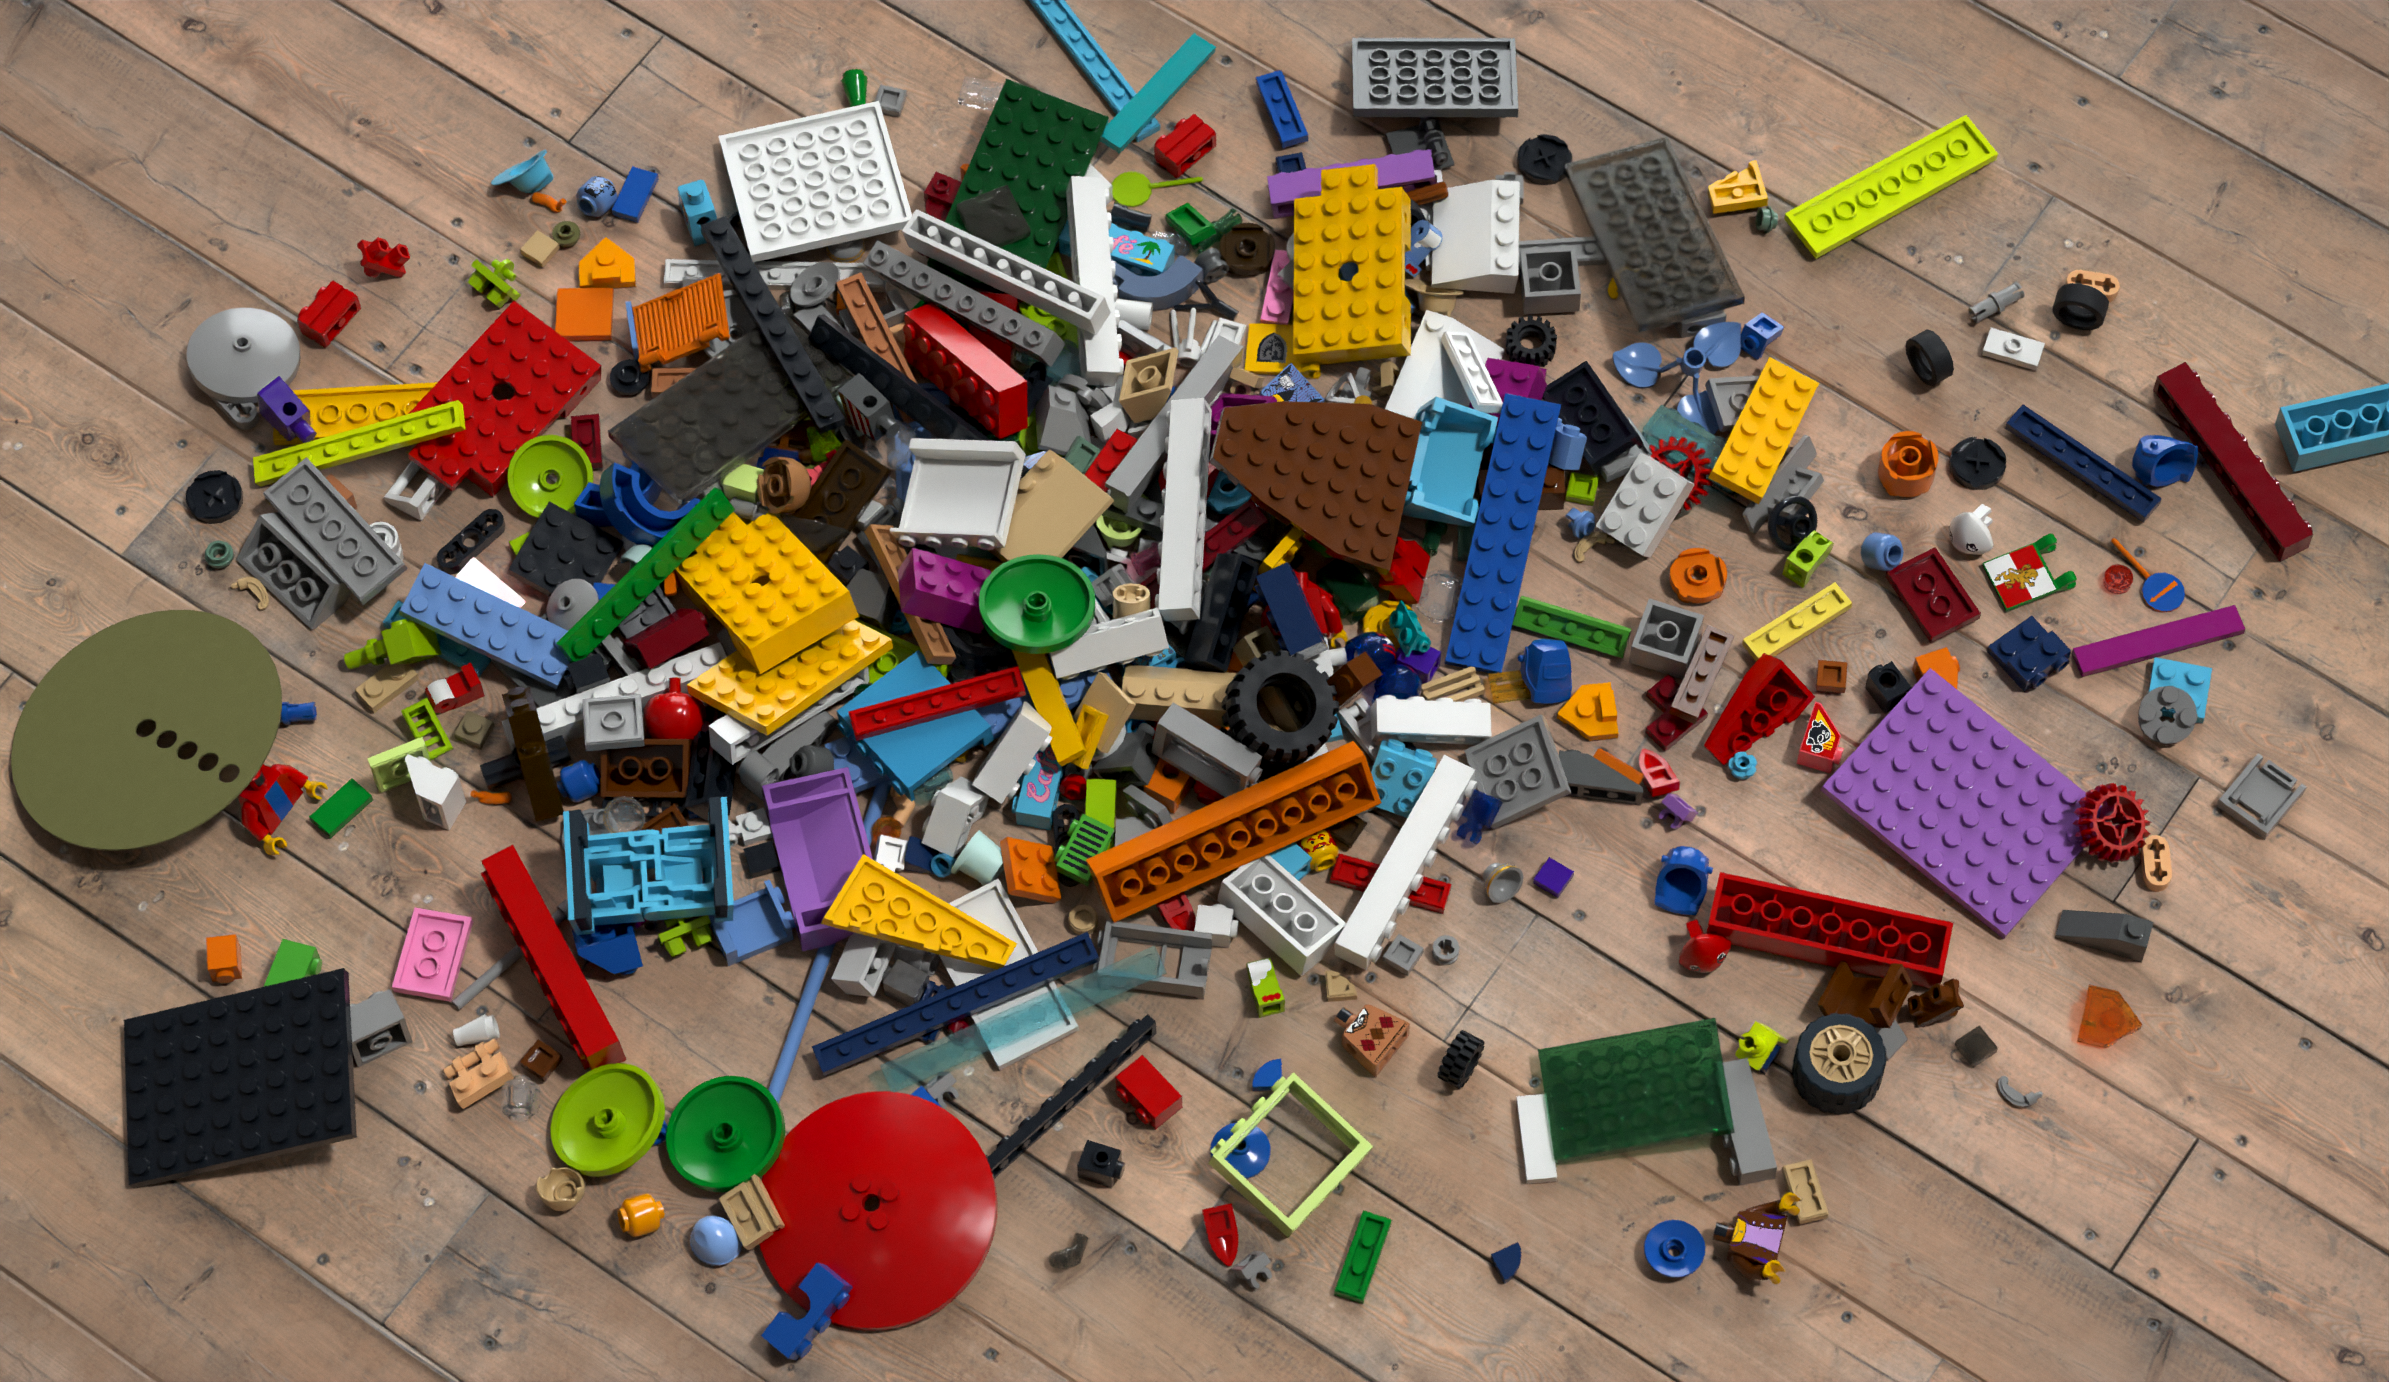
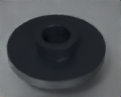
[610,359,649,395]

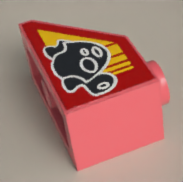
[1797,702,1844,774]

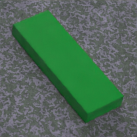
[1334,1210,1392,1304]

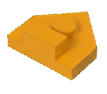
[579,237,636,288]
[1557,682,1619,741]

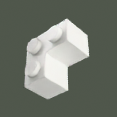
[922,777,990,857]

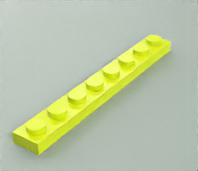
[253,400,466,487]

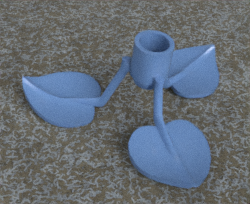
[1613,322,1741,438]

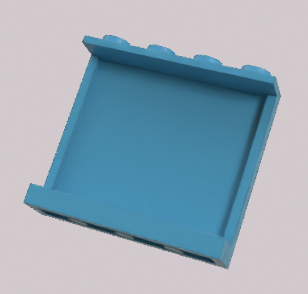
[837,650,994,802]

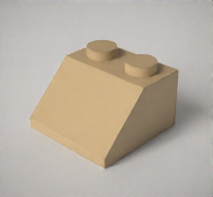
[1119,347,1179,423]

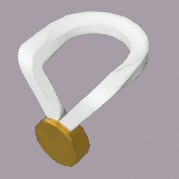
[1325,372,1372,405]

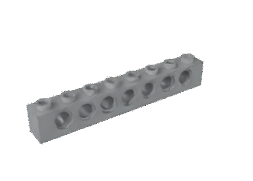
[863,240,1066,367]

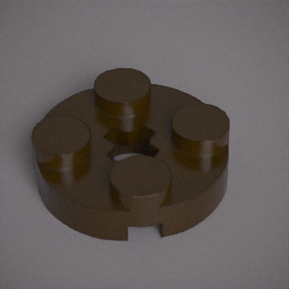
[1220,223,1275,276]

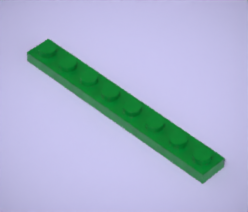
[556,487,735,663]

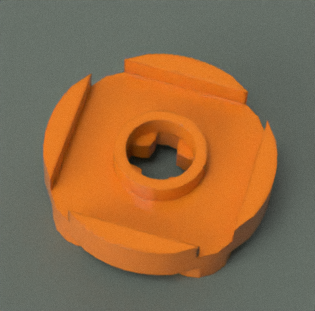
[1669,548,1727,603]

